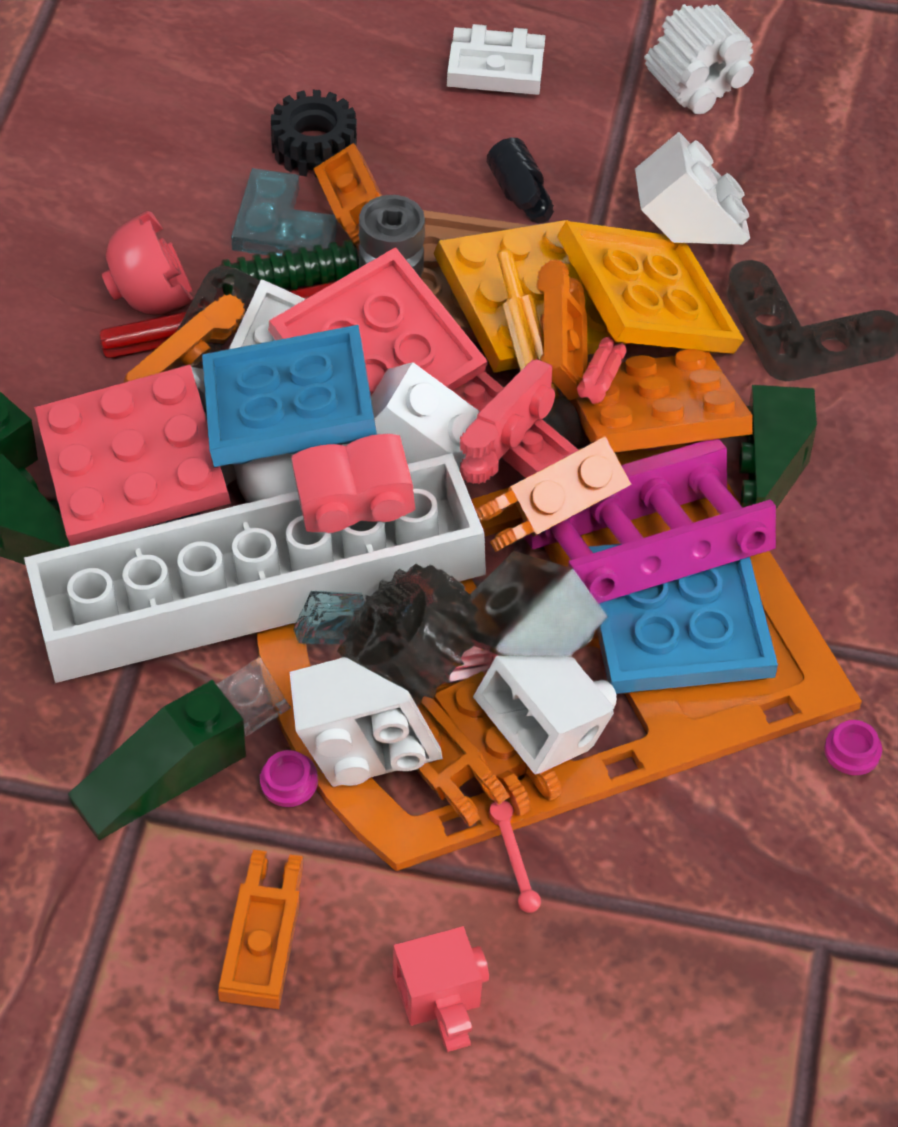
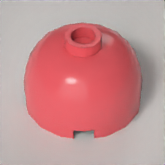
[102,211,194,315]

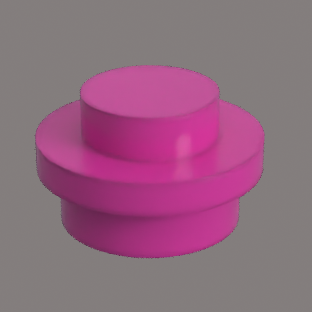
[824,720,882,775]
[260,750,318,807]

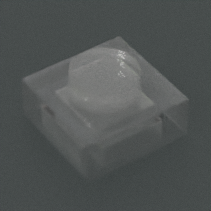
[216,657,291,737]

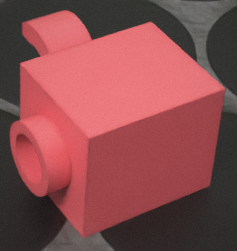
[393,926,489,1052]

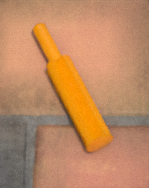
[497,249,560,399]

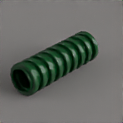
[219,240,359,300]

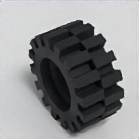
[271,90,357,177]

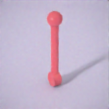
[489,801,541,913]

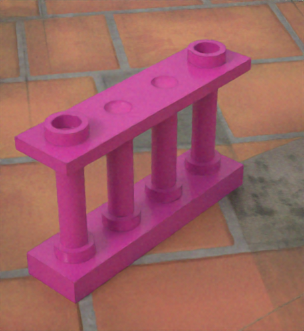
[523,439,776,611]

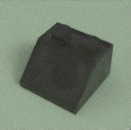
[438,551,608,656]

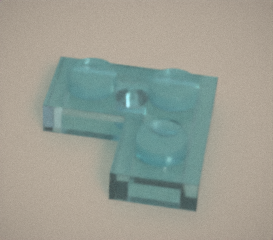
[231,168,337,256]

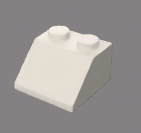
[342,362,480,471]

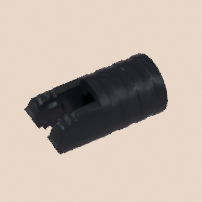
[486,137,554,224]

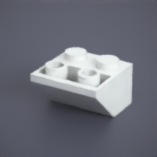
[635,132,750,245]
[289,657,443,787]

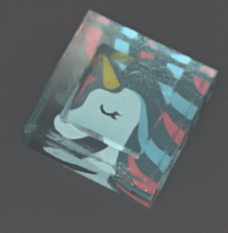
[293,591,367,645]

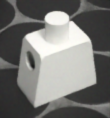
[473,654,617,774]

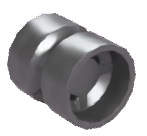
[359,195,425,278]

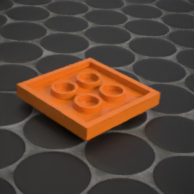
[565,349,752,453]

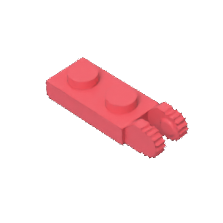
[460,359,555,484]

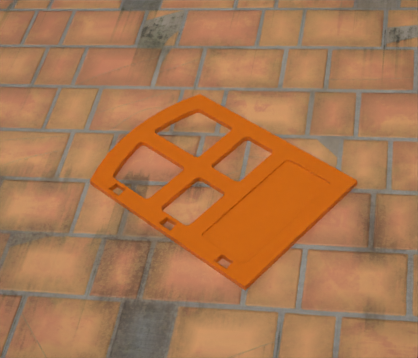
[257,441,862,871]

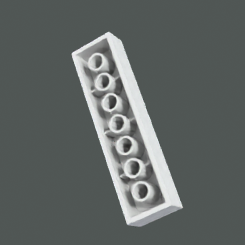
[24,453,486,683]

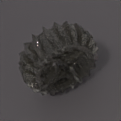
[337,564,479,707]

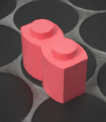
[291,434,415,533]

